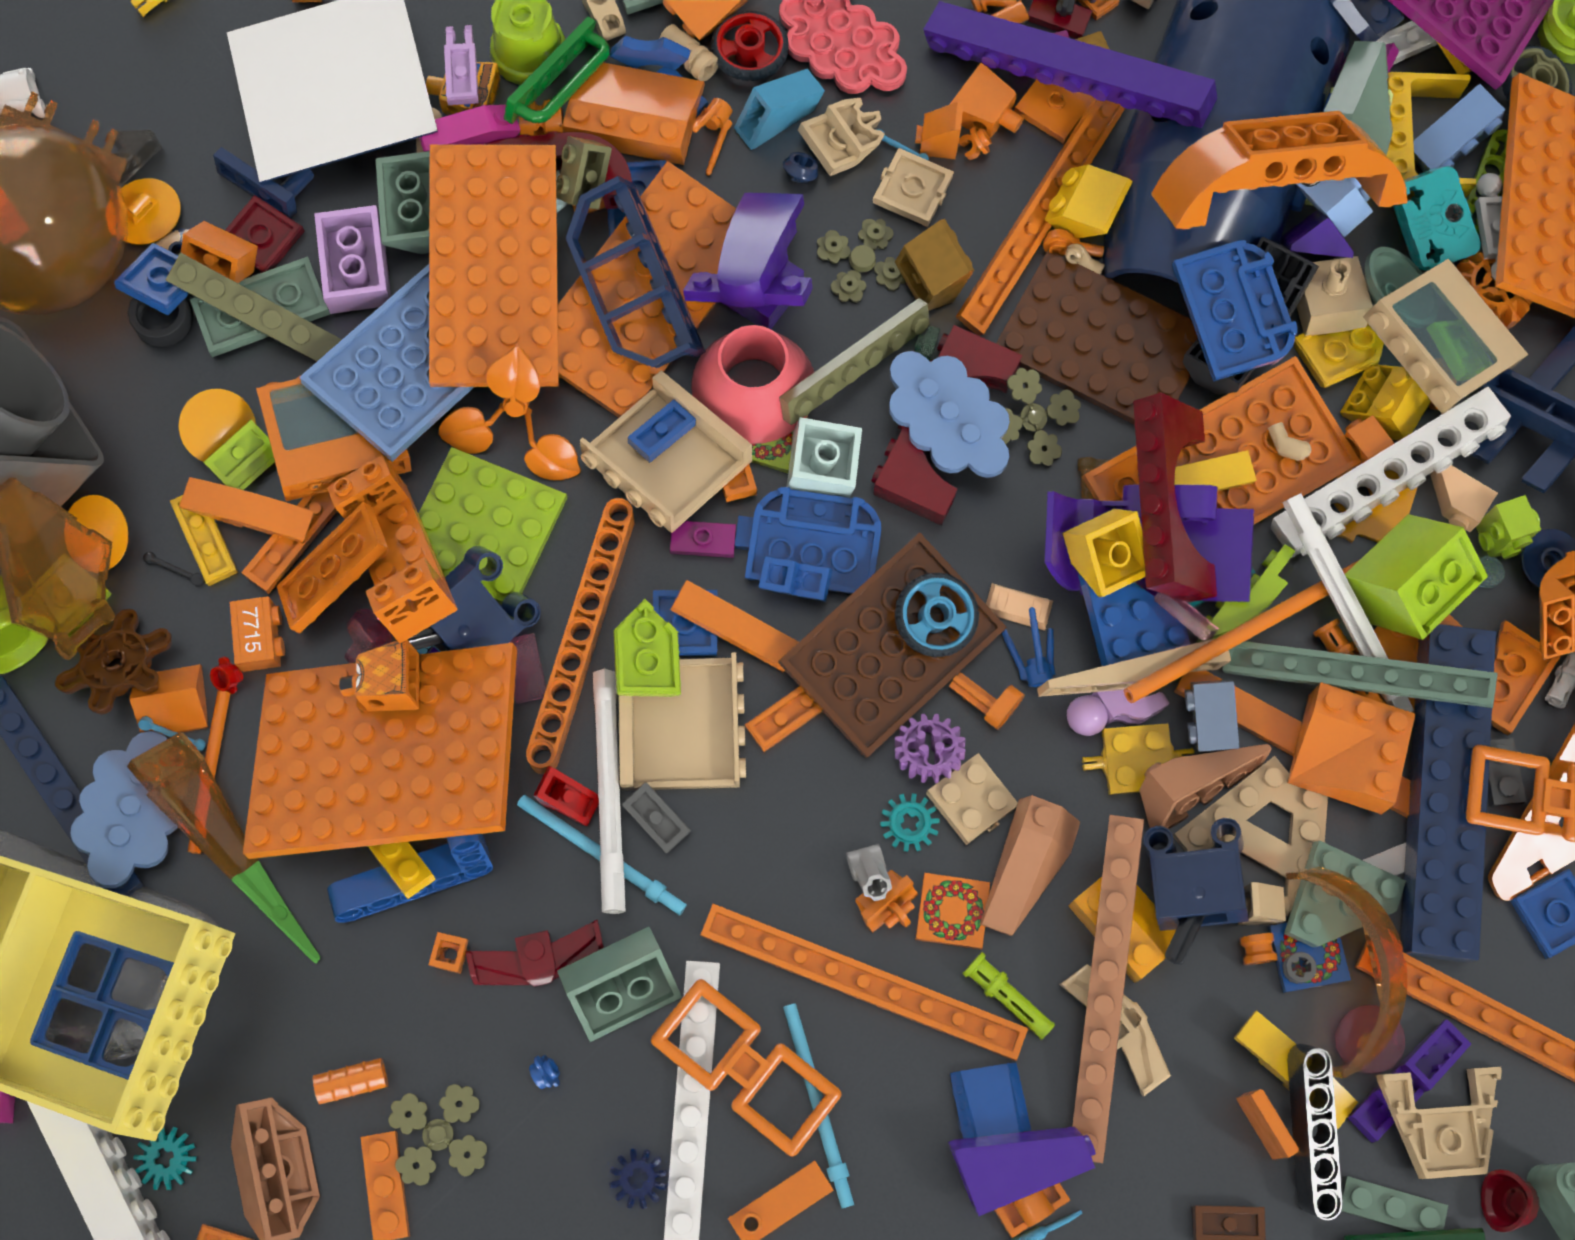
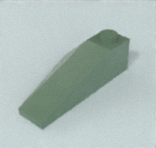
[1324,41,1393,155]

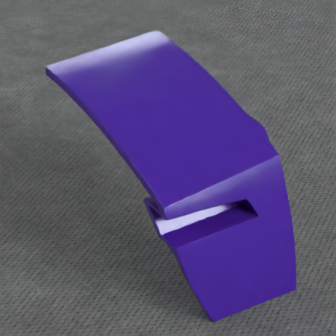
[1045,485,1254,602]

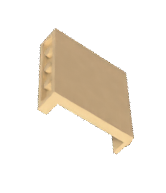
[580,370,752,533]
[619,653,746,791]

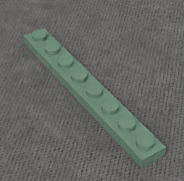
[1223,641,1498,708]

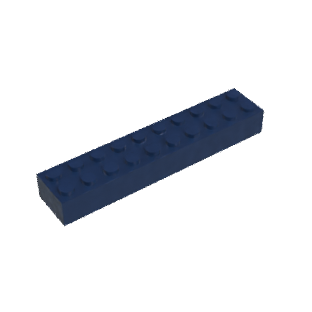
[1400,624,1496,963]

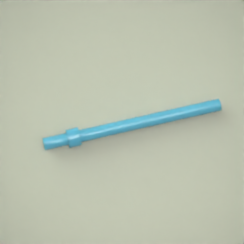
[517,794,687,916]
[783,1003,854,1209]

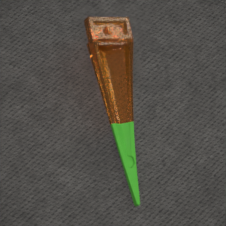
[127,731,320,964]

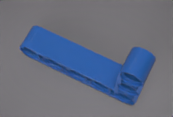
[327,834,493,923]

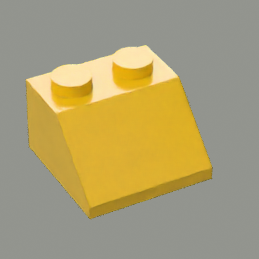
[1044,164,1133,239]
[1063,509,1145,597]

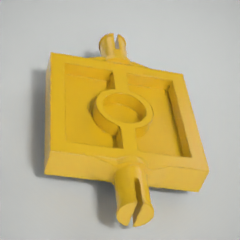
[1082,723,1194,795]

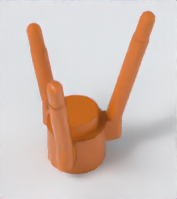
[693,98,733,176]

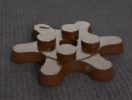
[55,609,172,715]

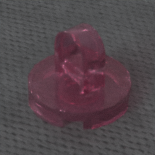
[345,608,393,663]

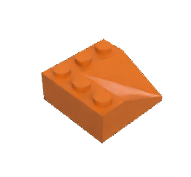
[1287,682,1415,815]

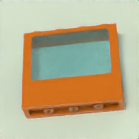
[256,376,412,501]

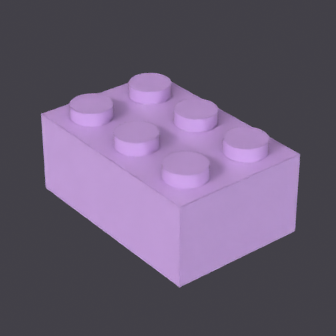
[314,205,391,314]

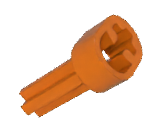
[949,672,1025,730]

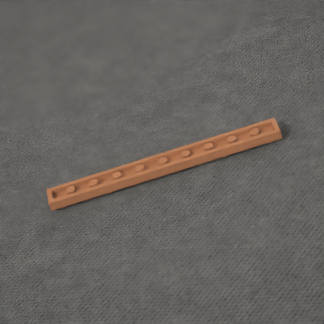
[1072,815,1144,1163]

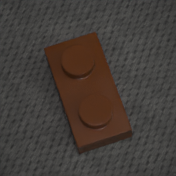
[1193,1206,1266,1240]

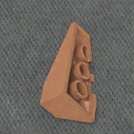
[1139,744,1272,829]
[980,795,1080,936]

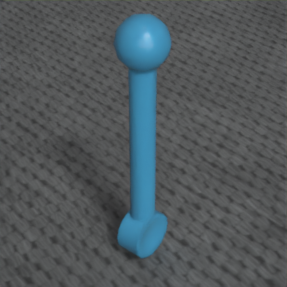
[876,129,929,161]
[138,716,206,751]

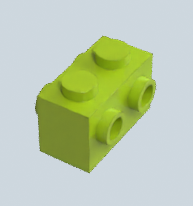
[1476,495,1541,559]

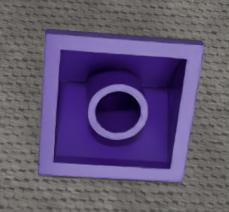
[1280,210,1354,258]

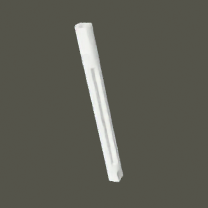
[1282,493,1414,712]
[593,668,626,914]

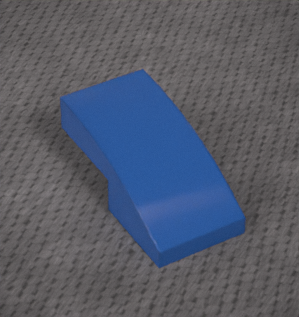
[759,556,832,602]

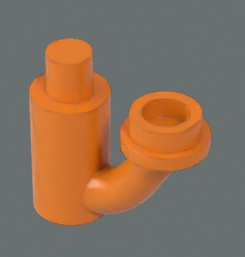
[971,0,1029,24]

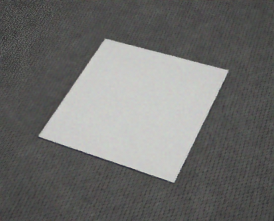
[227,0,438,183]

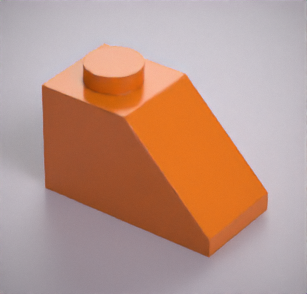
[915,102,964,159]

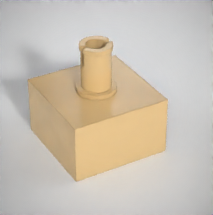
[1296,256,1373,336]

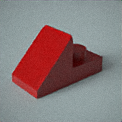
[533,766,599,826]

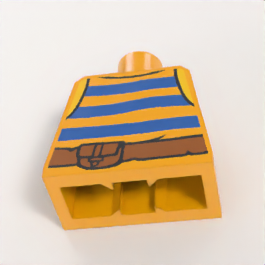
[426,62,501,116]

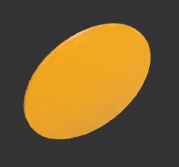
[108,178,181,245]
[178,389,256,462]
[63,495,128,572]

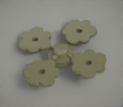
[817,219,906,302]
[1002,368,1081,466]
[388,1084,487,1186]

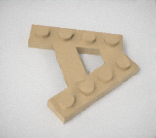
[1173,756,1328,914]

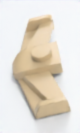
[1059,964,1171,1097]

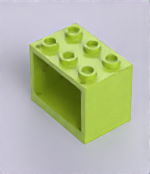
[1345,514,1488,640]

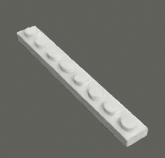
[664,961,720,1240]

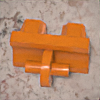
[855,870,918,933]

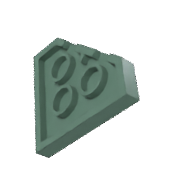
[1284,840,1406,947]

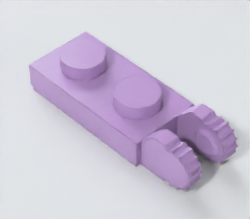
[444,25,479,105]

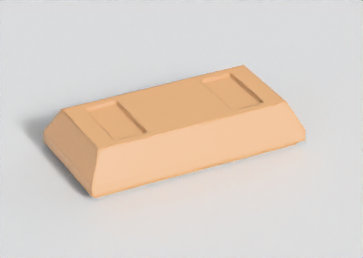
[986,583,1053,631]

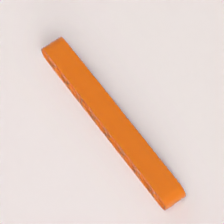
[526,498,634,774]

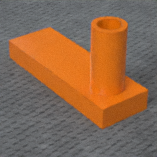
[728,1161,834,1240]

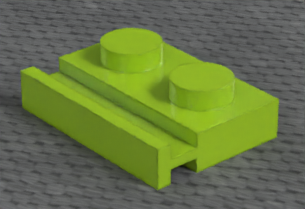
[203,419,275,490]

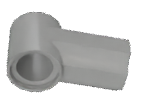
[846,844,892,901]

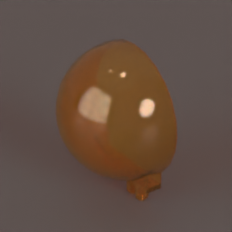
[0,91,128,315]

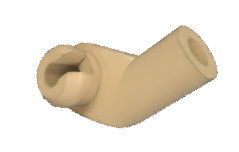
[1065,243,1105,274]
[1268,422,1312,461]

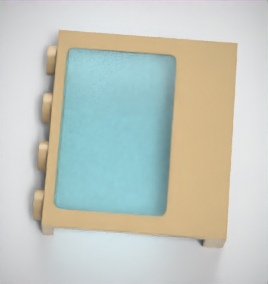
[1363,259,1529,414]

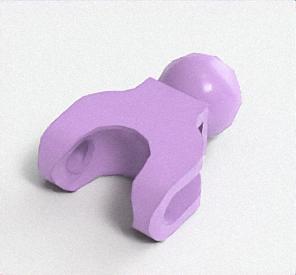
[1067,690,1170,736]

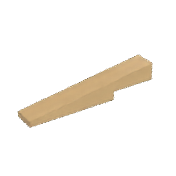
[1037,638,1231,697]

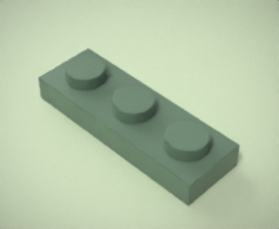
[1341,1176,1448,1232]

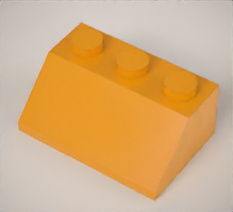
[1068,877,1176,983]

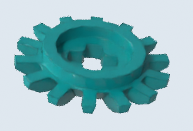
[880,793,940,852]
[133,1127,197,1190]

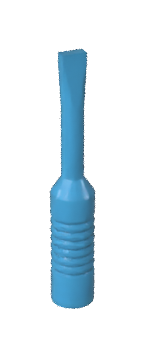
[1010,1210,1083,1240]

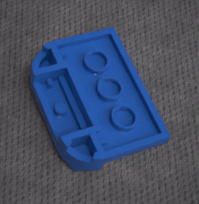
[1172,240,1297,382]
[745,487,881,594]

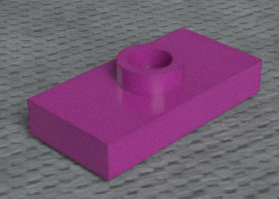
[670,521,736,558]

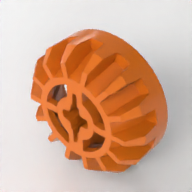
[1456,251,1533,329]

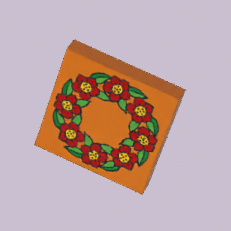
[915,873,990,950]

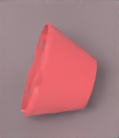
[691,325,814,444]

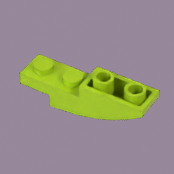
[1196,544,1295,643]

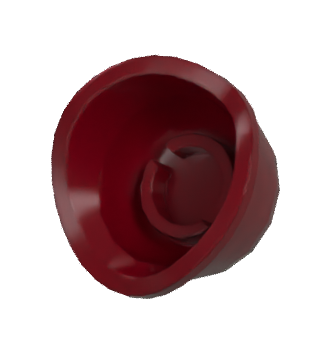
[1481,1169,1540,1232]

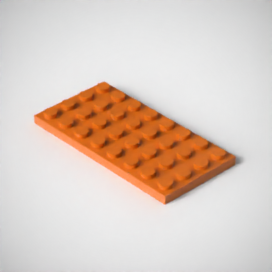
[1495,73,1575,318]
[429,144,559,387]
[558,161,736,418]
[1082,356,1361,525]

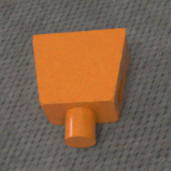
[949,63,1024,137]

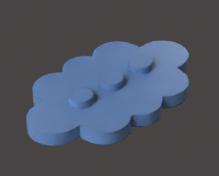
[889,351,1010,478]
[70,731,189,889]

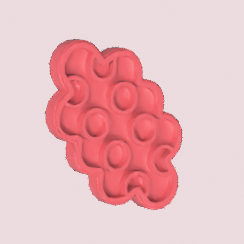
[779,0,907,94]

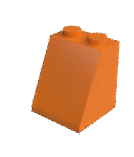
[662,0,749,40]

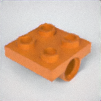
[994,1183,1070,1238]

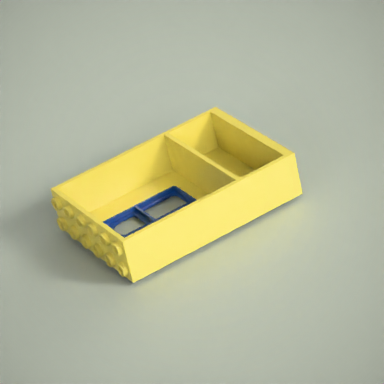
[0,856,236,1142]

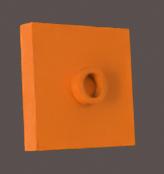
[1014,79,1094,144]

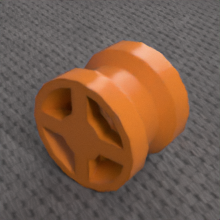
[1239,933,1278,965]

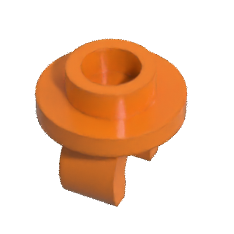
[959,126,992,160]

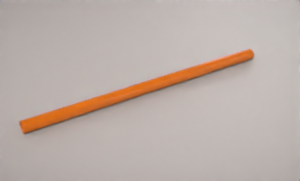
[1123,560,1359,703]

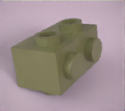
[556,136,612,210]

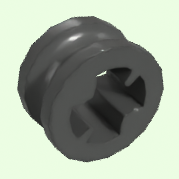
[1282,952,1317,984]

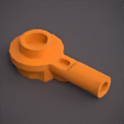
[1043,229,1104,258]

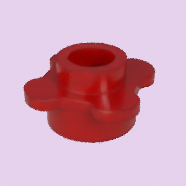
[210,656,243,694]

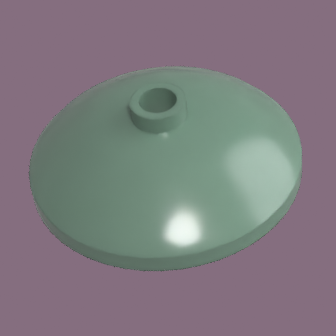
[1364,247,1437,330]

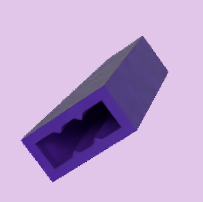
[948,1126,1096,1216]

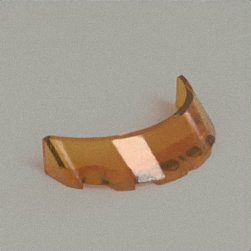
[1286,867,1408,1078]

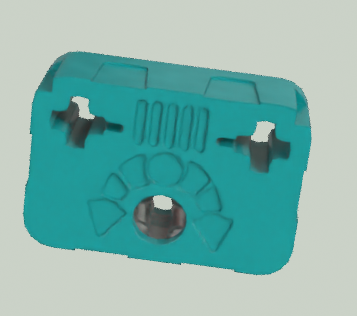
[1393,166,1481,271]

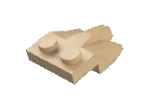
[798,98,885,176]

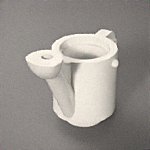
[0,68,48,119]

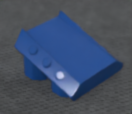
[950,1062,1031,1138]

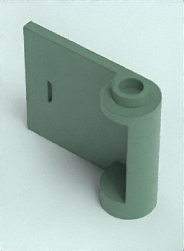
[1527,1162,1575,1240]

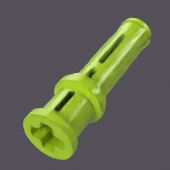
[962,952,1055,1040]

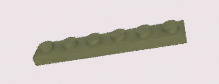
[165,252,342,362]
[779,298,930,425]

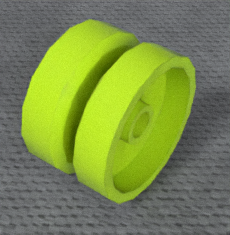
[1538,0,1575,64]

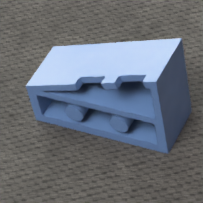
[1413,84,1505,172]

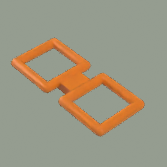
[1466,745,1575,843]
[651,979,842,1157]

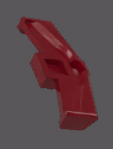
[465,919,604,987]

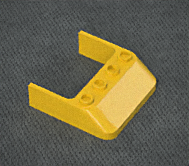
[1369,72,1476,199]

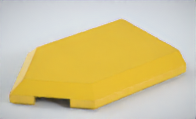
[1293,323,1384,388]

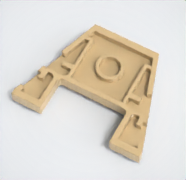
[1376,1067,1502,1179]

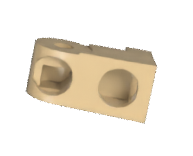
[582,0,626,41]

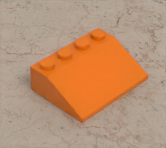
[562,60,705,165]

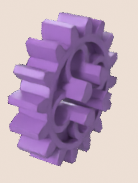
[895,714,965,783]

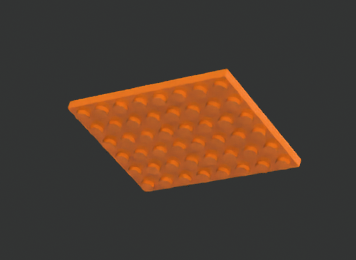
[243,643,517,859]

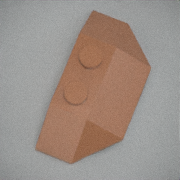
[231,1098,320,1240]

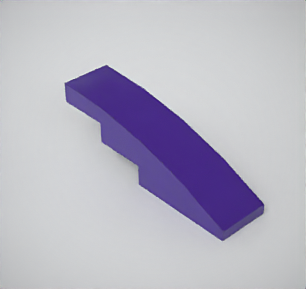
[1347,1019,1471,1143]

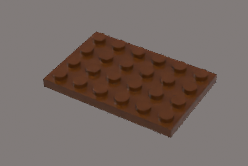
[996,249,1198,425]
[778,532,1007,758]

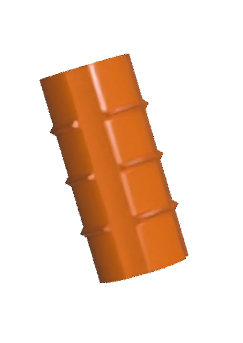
[313,1058,388,1104]

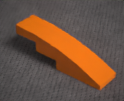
[179,477,314,543]

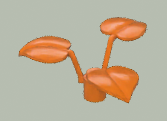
[439,345,581,480]

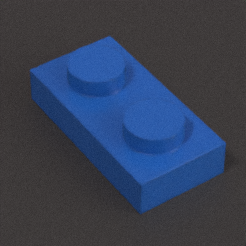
[627,400,696,463]

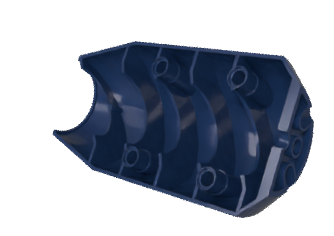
[1102,0,1350,282]

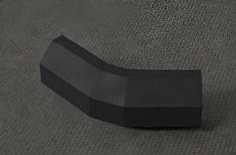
[1182,237,1319,395]

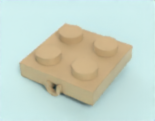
[873,148,954,227]
[926,753,1018,845]

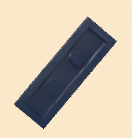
[213,147,314,219]

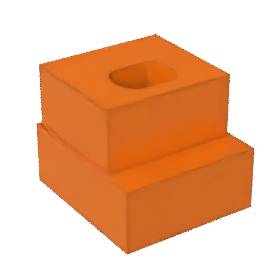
[428,932,469,974]

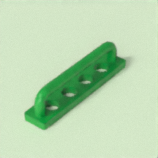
[504,16,610,124]

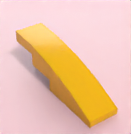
[1234,1011,1358,1129]

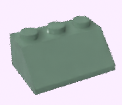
[376,151,430,254]
[557,927,682,1042]

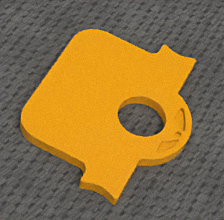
[1334,466,1418,543]

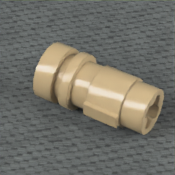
[659,24,718,82]

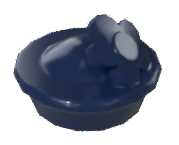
[783,152,818,183]

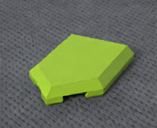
[614,599,681,697]

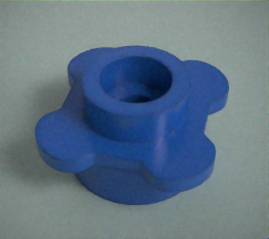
[529,1055,560,1089]

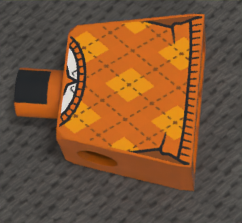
[339,639,419,711]

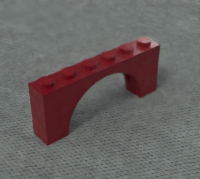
[871,325,1022,526]
[1133,392,1217,603]

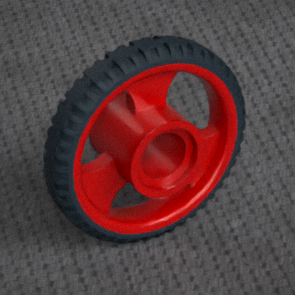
[711,10,789,81]

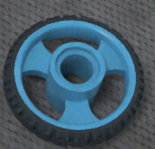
[895,573,979,657]

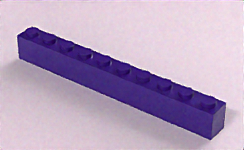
[923,1,1218,128]

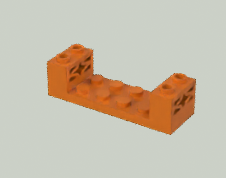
[327,455,458,644]

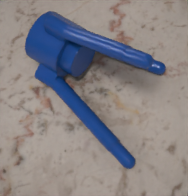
[1001,607,1056,687]

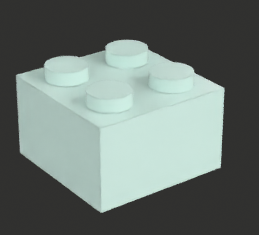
[786,417,862,498]

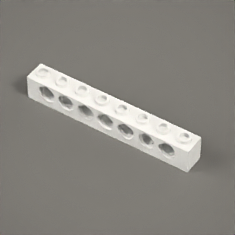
[1270,387,1511,558]

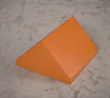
[129,664,209,736]

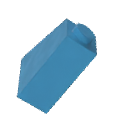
[734,69,825,150]

